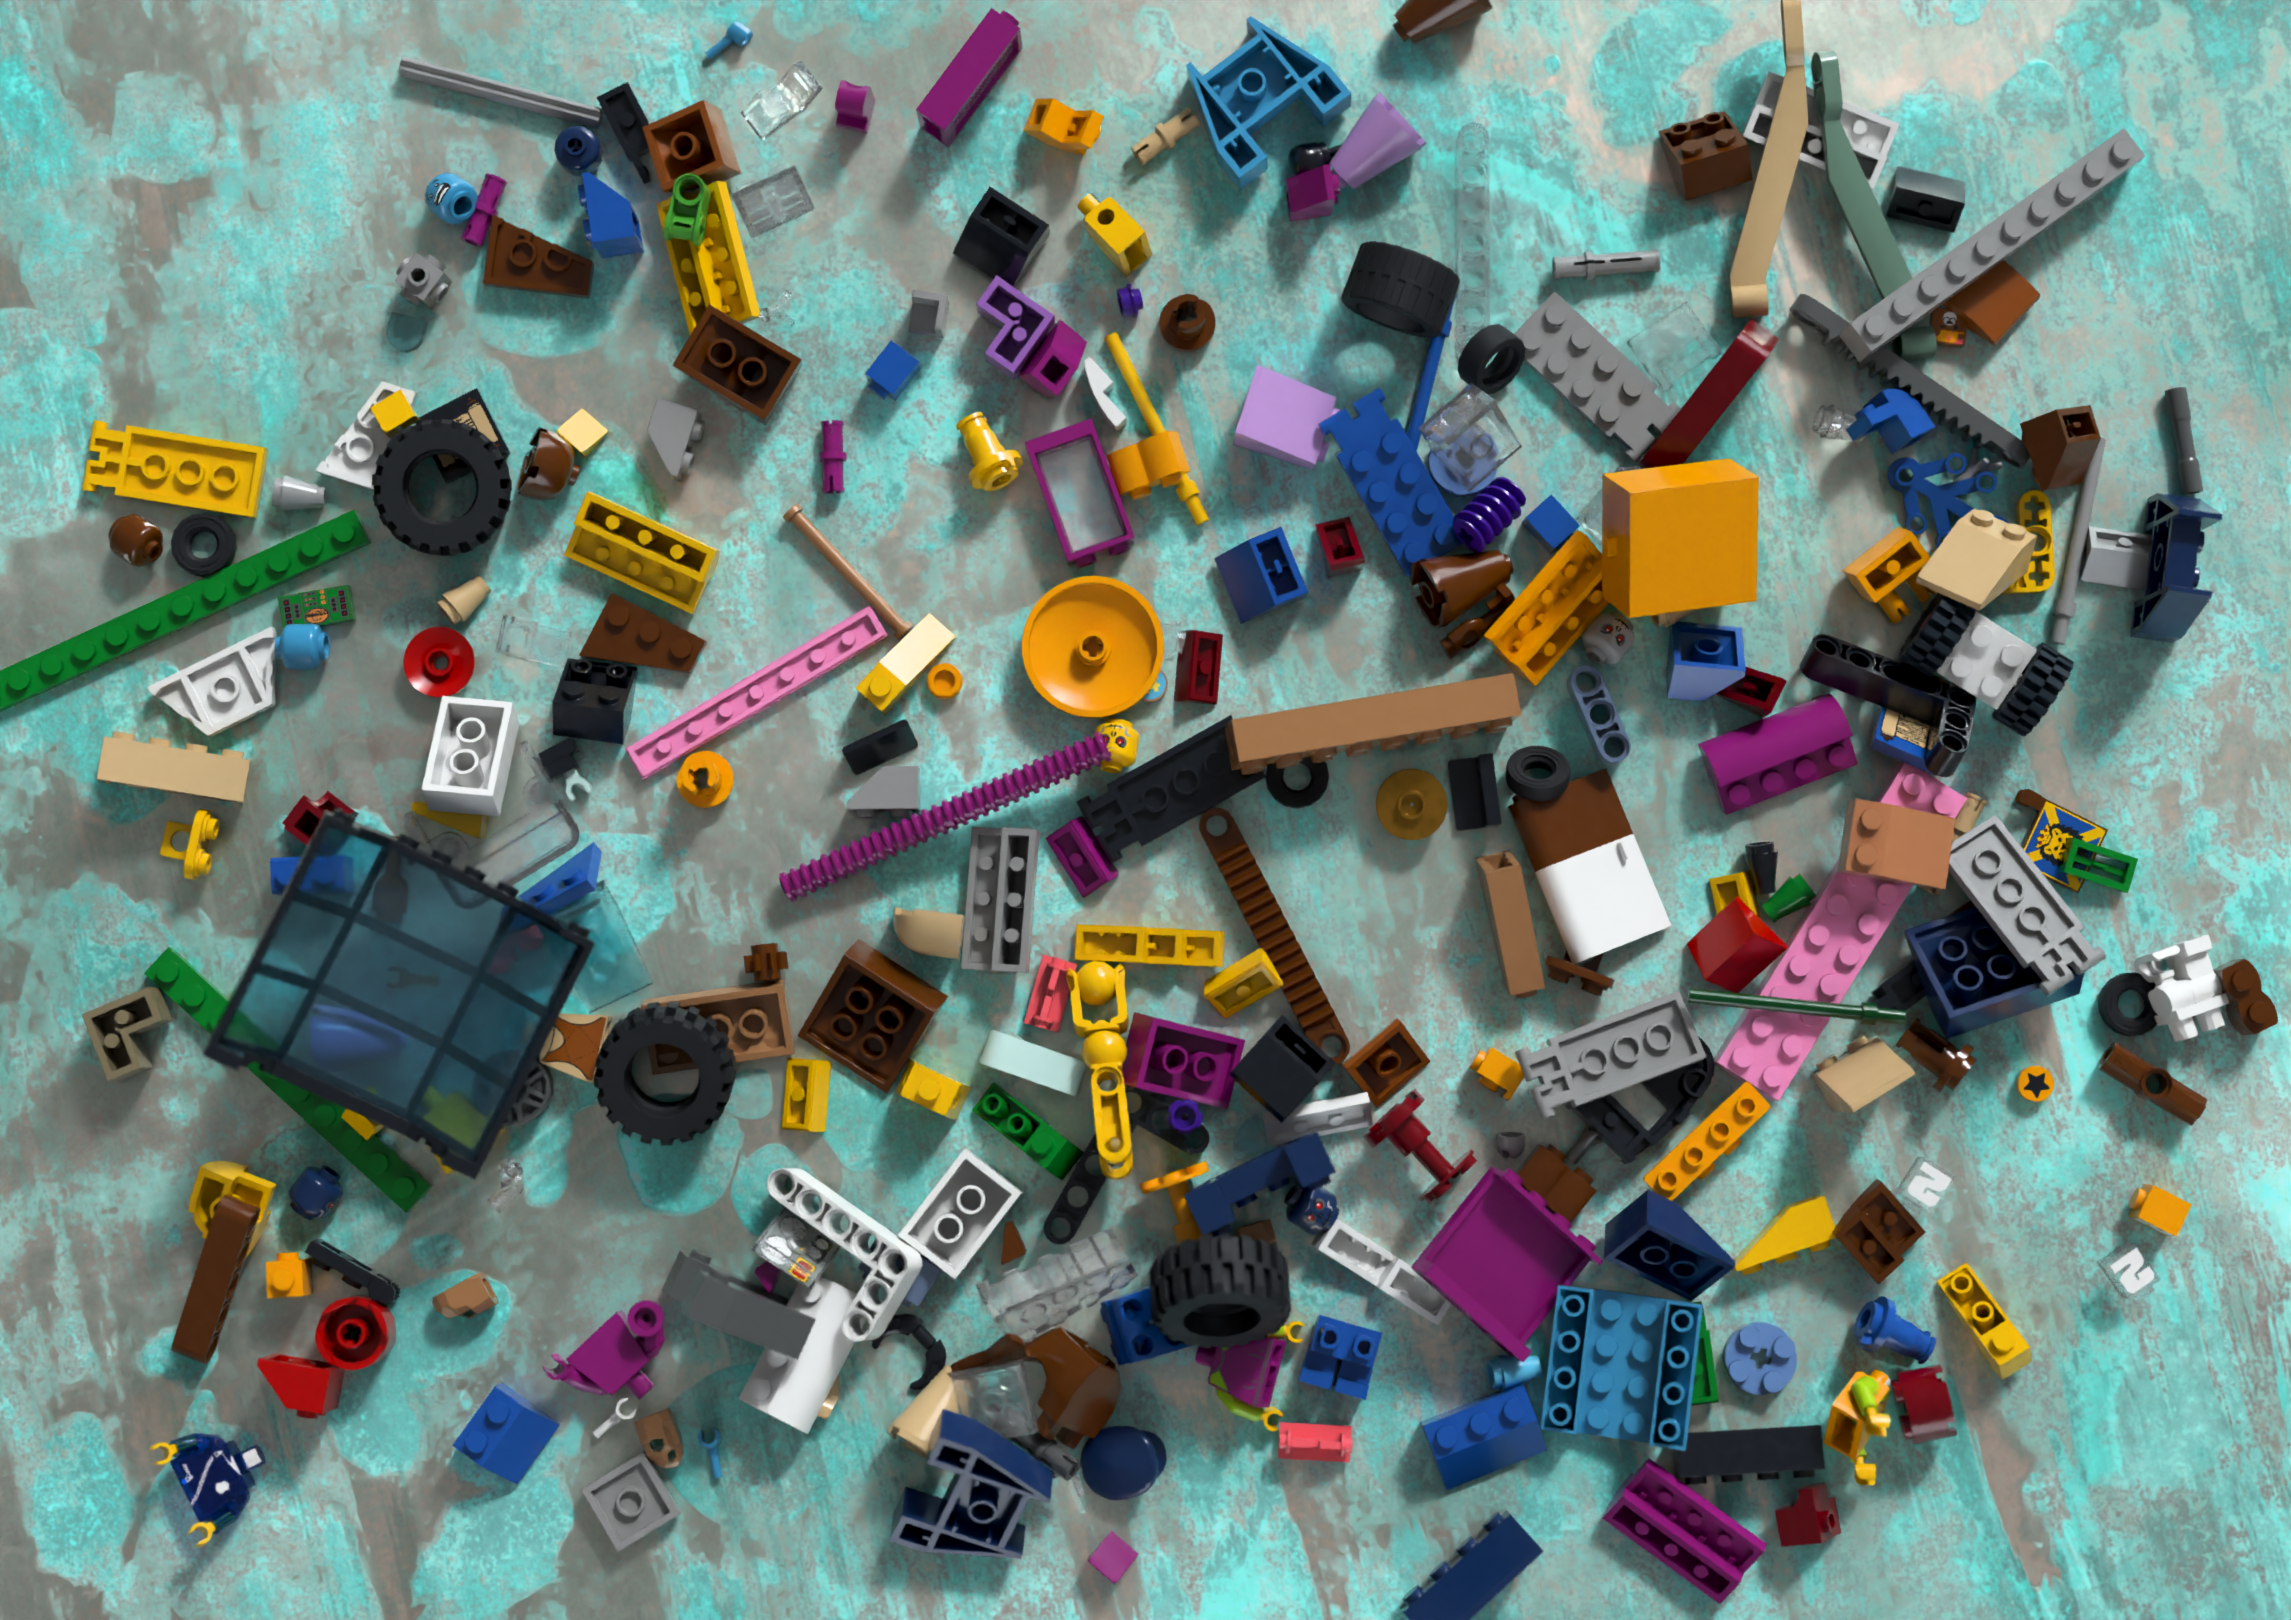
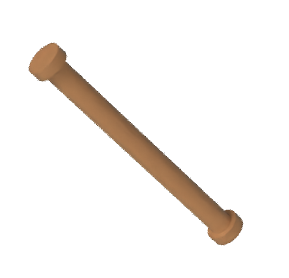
[783,503,914,641]

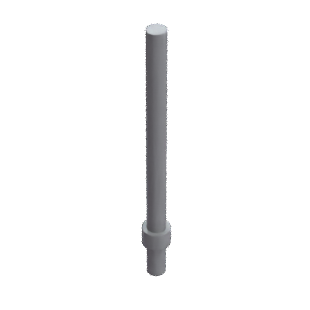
[2051,438,2106,645]

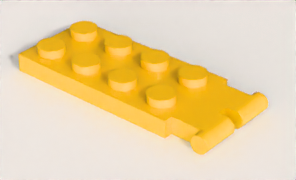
[81,420,269,519]

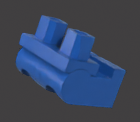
[1100,1285,1194,1365]
[1297,1314,1382,1400]

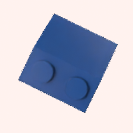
[452,1382,560,1484]

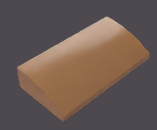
[641,979,795,1075]

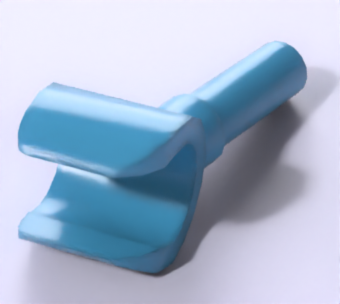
[705,22,753,60]
[698,1427,722,1478]

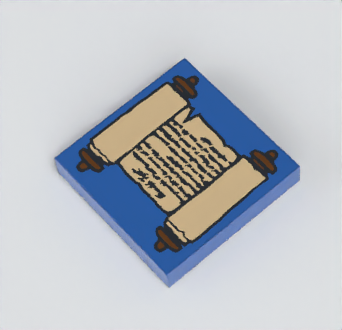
[1870,706,1936,776]

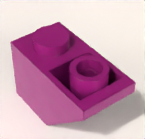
[1285,164,1340,222]
[1018,320,1087,398]

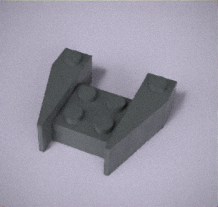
[662,1249,816,1360]

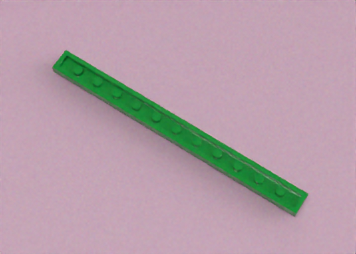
[0,510,371,712]

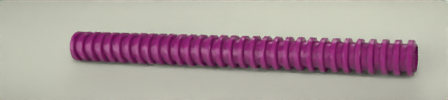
[779,731,1112,902]

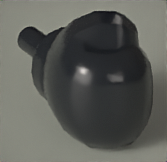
[1288,142,1342,176]

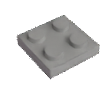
[581,1451,682,1552]

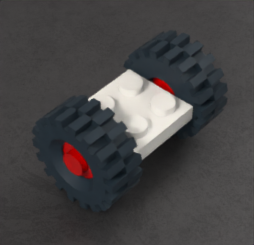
[1898,593,2074,737]

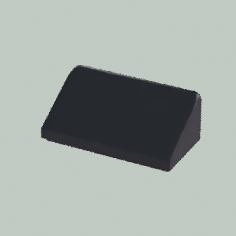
[842,719,918,775]

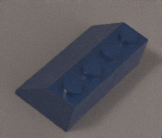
[1401,1510,1544,1620]

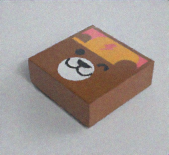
[1930,308,1967,348]

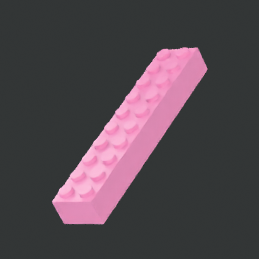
[1713,762,1967,1101]

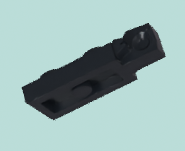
[1870,959,1926,1011]

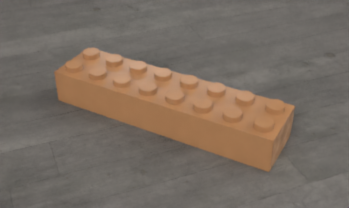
[1225,673,1521,775]

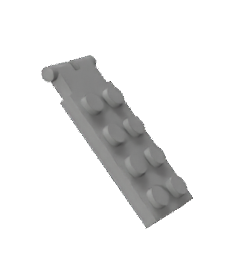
[1514,291,1681,463]
[1948,814,2106,996]
[1515,991,1706,1120]

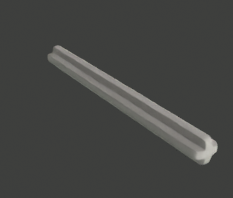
[398,57,603,128]

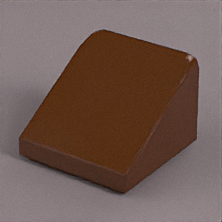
[1001,1221,1027,1265]

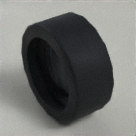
[1458,324,1526,395]

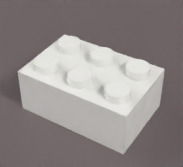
[421,696,519,817]
[898,1148,1022,1279]

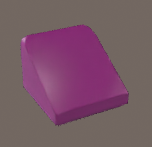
[754,1258,785,1293]
[1088,1530,1138,1584]

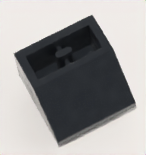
[953,187,1050,288]
[552,658,638,744]
[1228,1014,1335,1123]

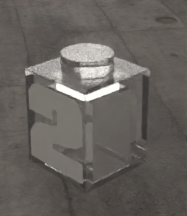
[1895,1157,1955,1215]
[2097,1242,2161,1301]

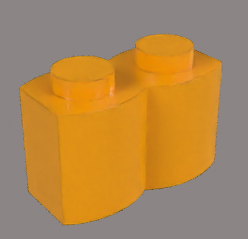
[1107,431,1190,500]

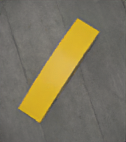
[1075,924,1225,967]

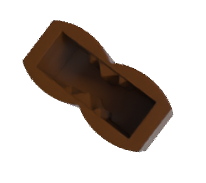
[2213,959,2278,1035]
[1515,1144,1597,1223]

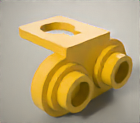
[160,808,220,880]

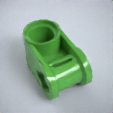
[663,173,711,246]

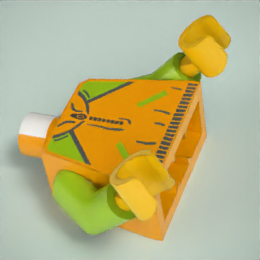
[1823,1370,1891,1485]

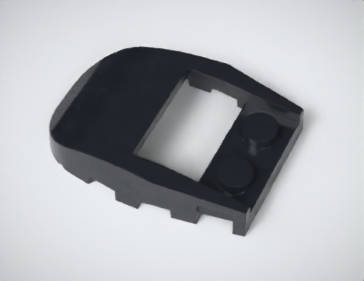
[1565,1036,1714,1164]

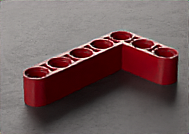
[1637,318,1779,469]

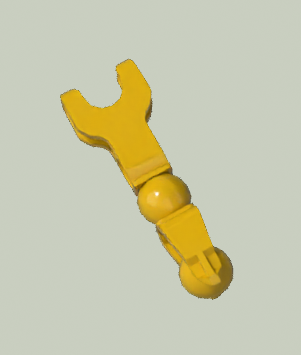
[1066,961,1133,1180]

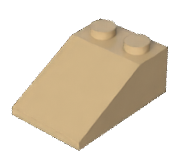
[1915,509,2037,611]
[1811,1035,1915,1112]

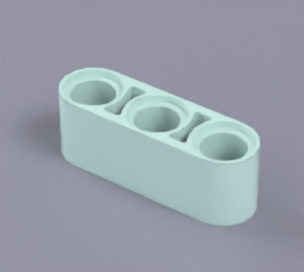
[979,1029,1087,1097]

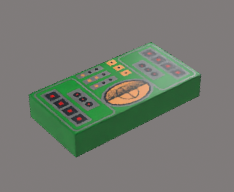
[278,585,356,629]

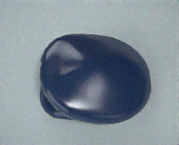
[1080,1426,1167,1500]

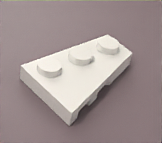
[315,381,418,490]

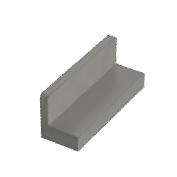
[2080,526,2197,590]

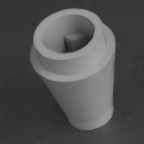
[272,475,326,510]

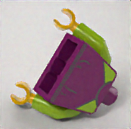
[1195,1321,1305,1431]

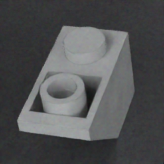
[647,397,705,482]
[847,766,920,818]

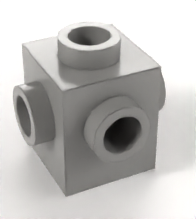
[395,252,452,309]

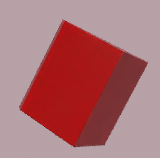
[1687,896,1788,993]

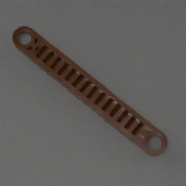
[1199,807,1350,1065]

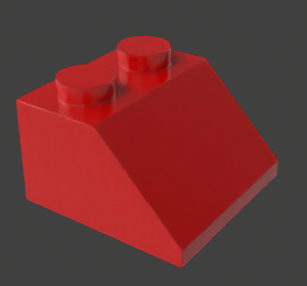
[257,1353,345,1419]

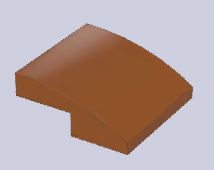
[1942,261,2040,346]

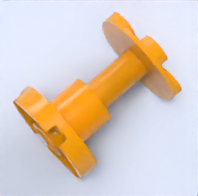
[1139,1161,1211,1245]

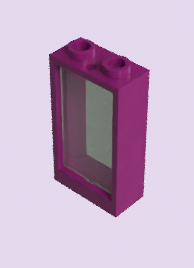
[916,8,1022,148]
[1025,418,1135,568]

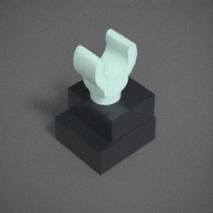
[538,737,592,801]

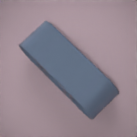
[1567,665,1631,766]

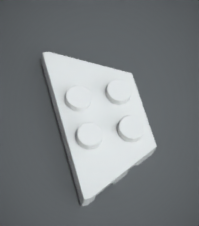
[148,627,277,737]

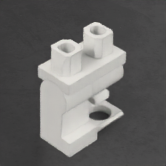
[2134,934,2229,1042]

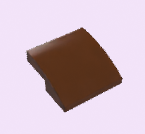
[1832,1179,1926,1285]

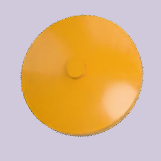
[1022,576,1164,719]

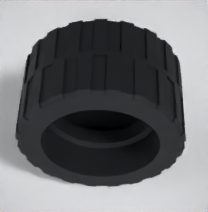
[1341,241,1460,338]

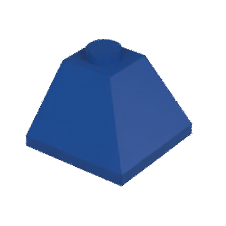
[1666,621,1746,701]

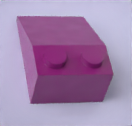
[1122,1012,1245,1109]

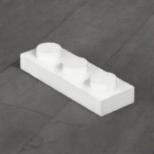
[1262,1092,1373,1146]

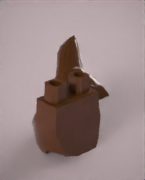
[950,1327,1122,1449]

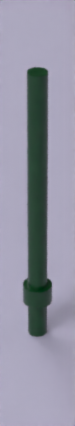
[1687,988,1906,1025]

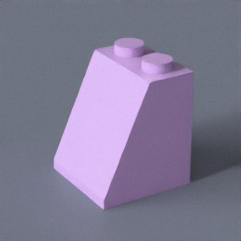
[1233,365,1340,470]

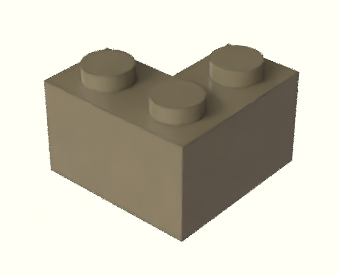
[82,987,173,1081]

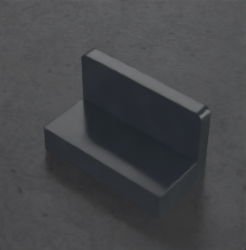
[1886,166,1965,233]
[1448,753,1502,831]

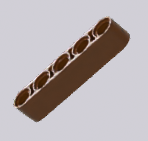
[171,1194,260,1364]

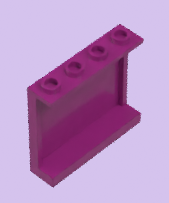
[1410,1166,1603,1362]

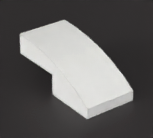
[1084,356,1127,433]

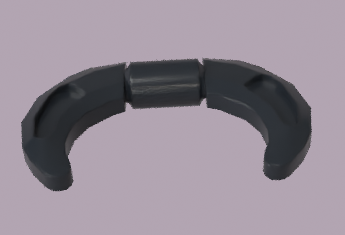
[872,1314,947,1390]

